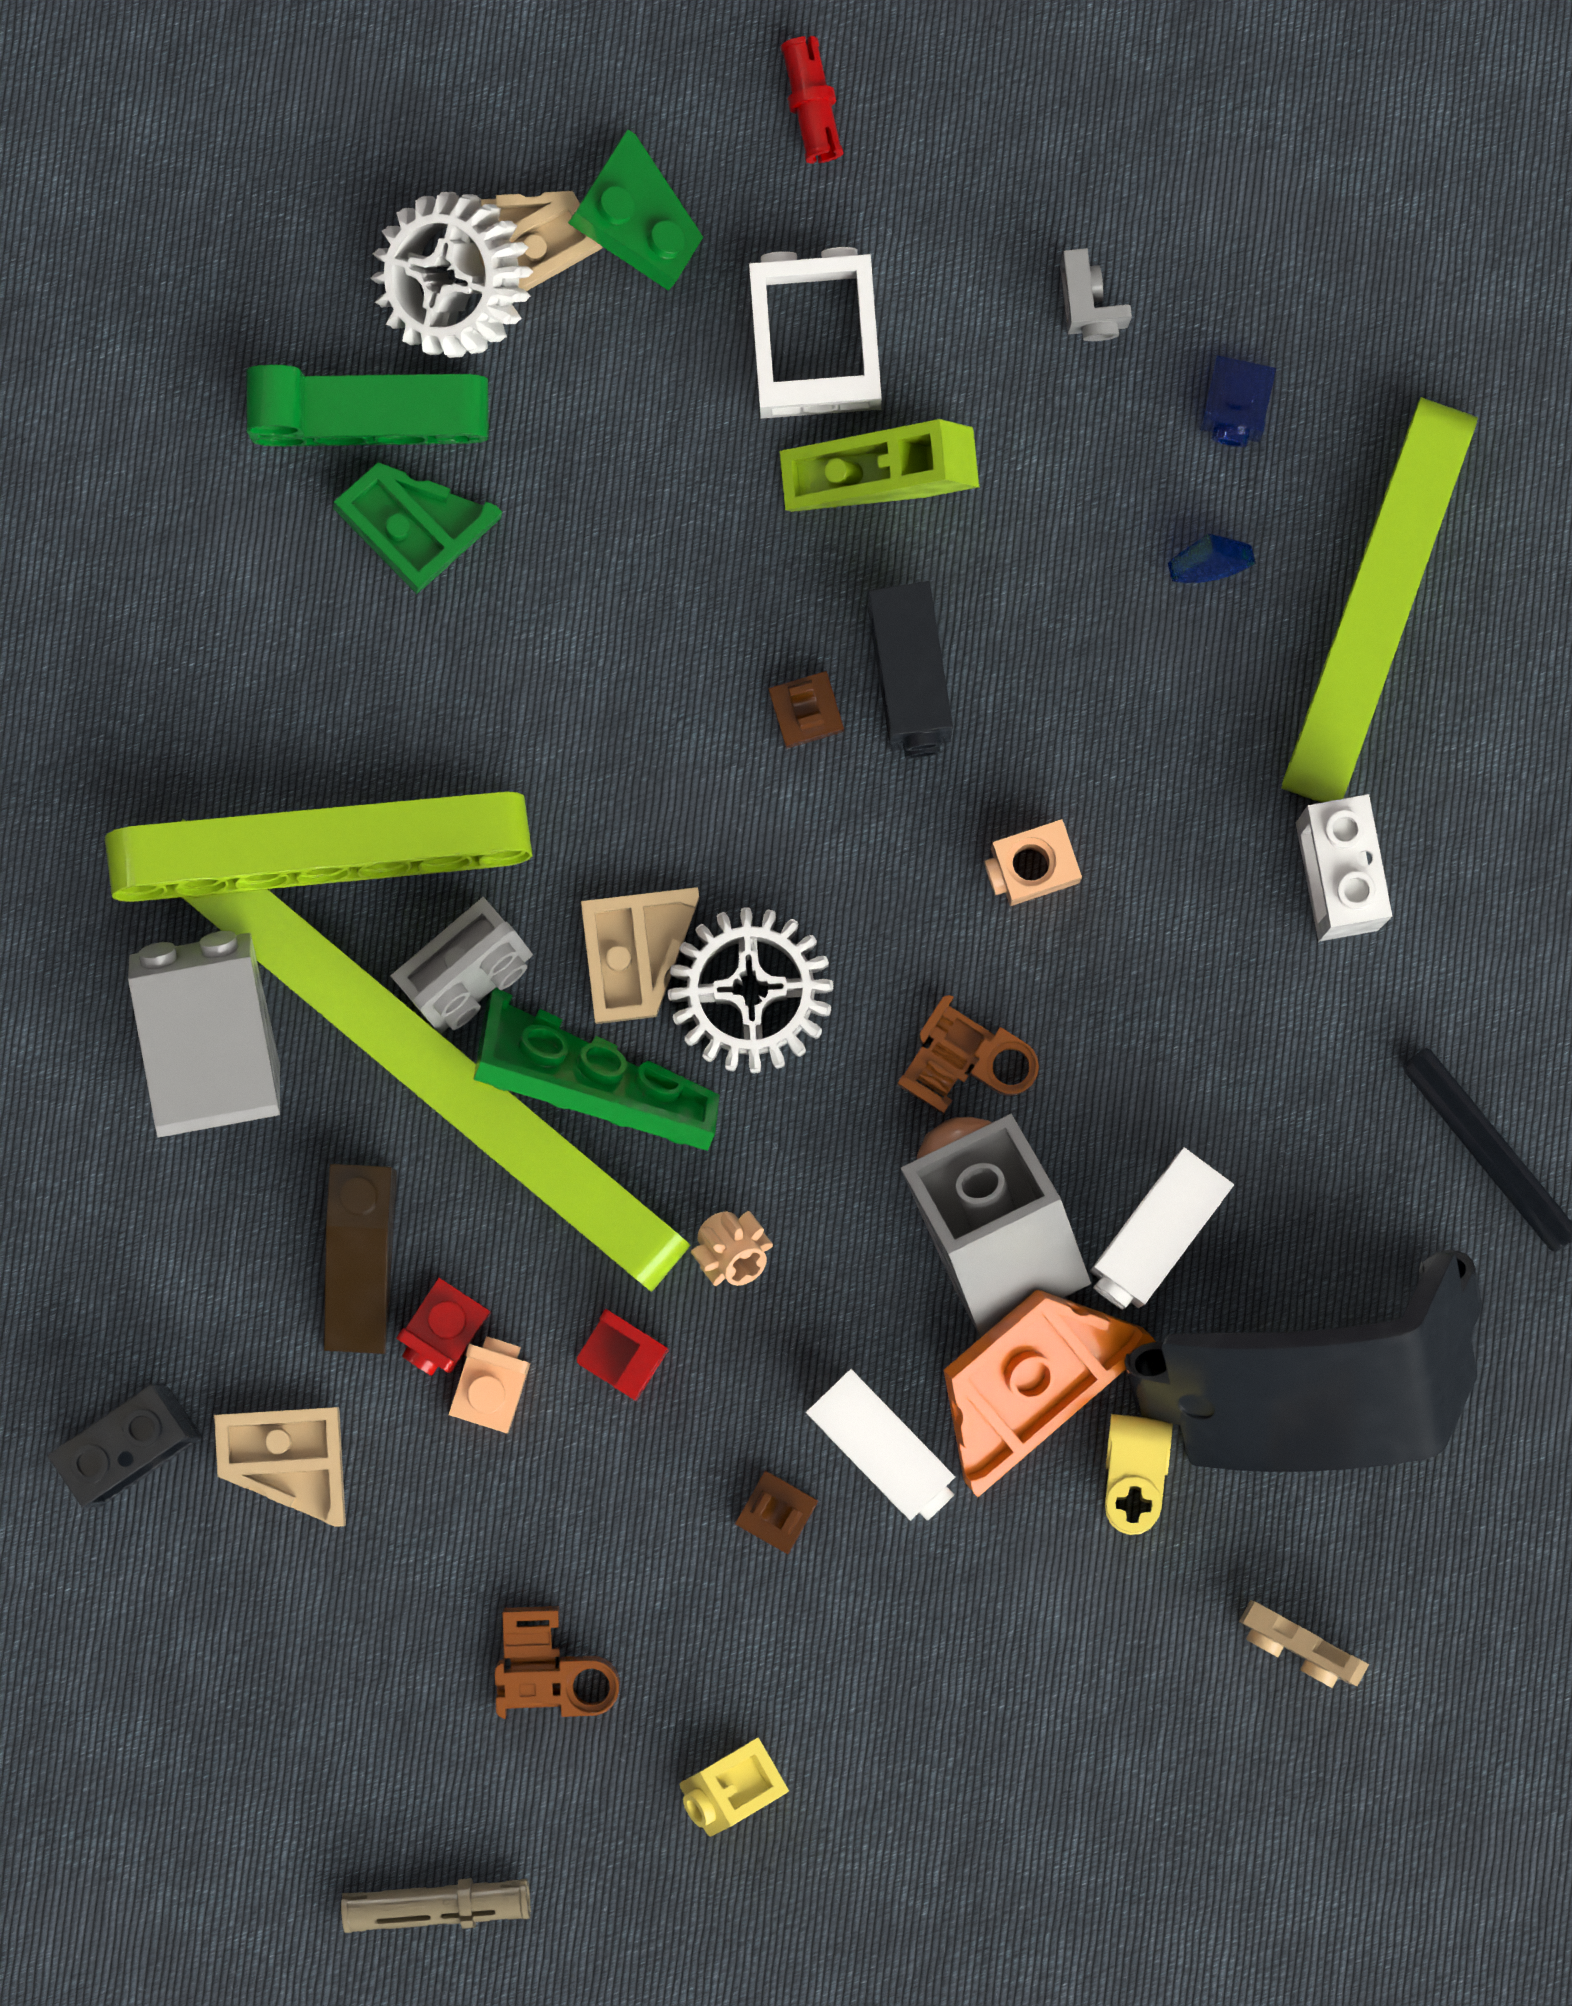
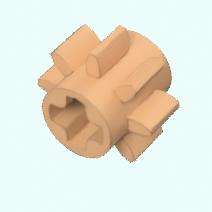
[691,1211,773,1286]

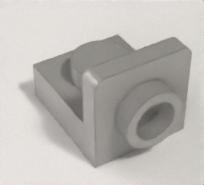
[1060,248,1132,341]

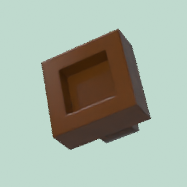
[768,671,844,749]
[735,1470,818,1554]

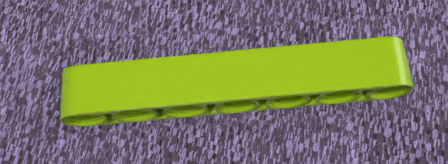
[1281,397,1478,803]
[105,792,533,902]

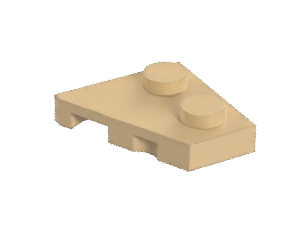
[479,191,603,291]
[581,887,699,1024]
[214,1407,346,1527]
[1239,1600,1369,1688]

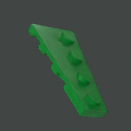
[473,988,720,1151]

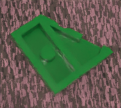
[568,130,703,291]
[333,462,502,594]

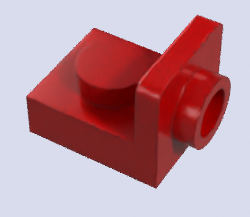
[396,1278,491,1376]

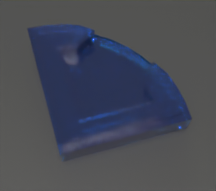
[1168,533,1256,583]

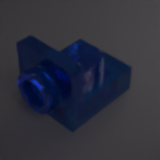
[1200,355,1276,448]

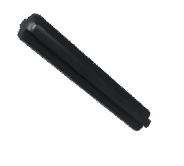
[1403,1048,1572,1252]

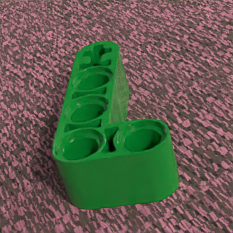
[246,365,489,447]

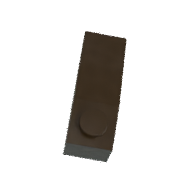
[324,1164,397,1354]

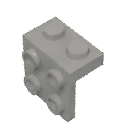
[390,897,533,1034]

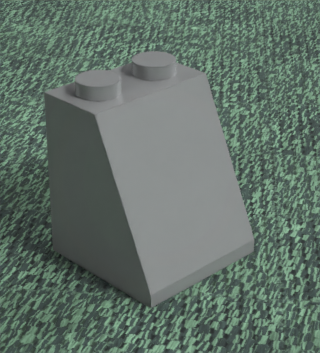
[128,931,280,1138]
[901,1114,1091,1337]

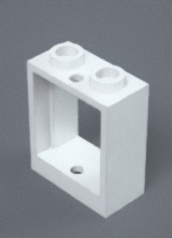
[749,247,882,419]
[1296,794,1392,942]
[1089,1147,1234,1310]
[806,1369,955,1521]

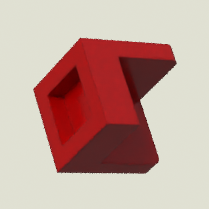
[576,1309,669,1401]

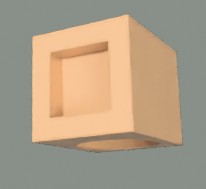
[984,819,1082,906]

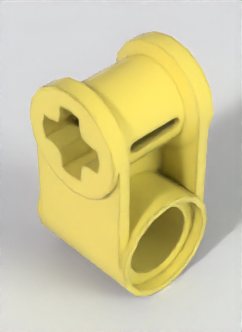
[1105,1414,1173,1535]

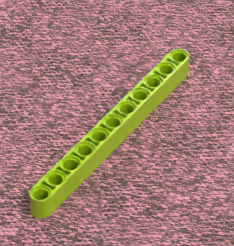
[180,819,691,1292]

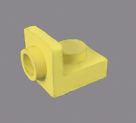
[679,1737,789,1837]

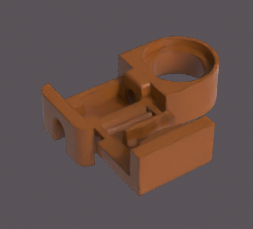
[897,995,1039,1115]
[495,1606,620,1719]

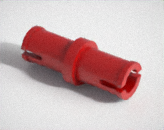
[780,36,844,164]

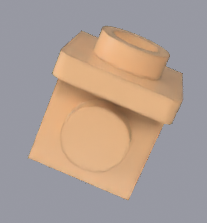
[449,1336,531,1433]

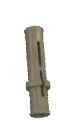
[341,1878,531,1933]

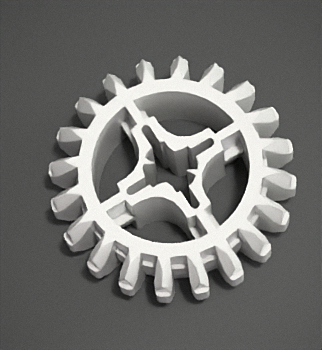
[370,192,534,358]
[668,907,833,1074]

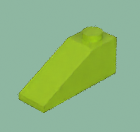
[780,419,979,512]

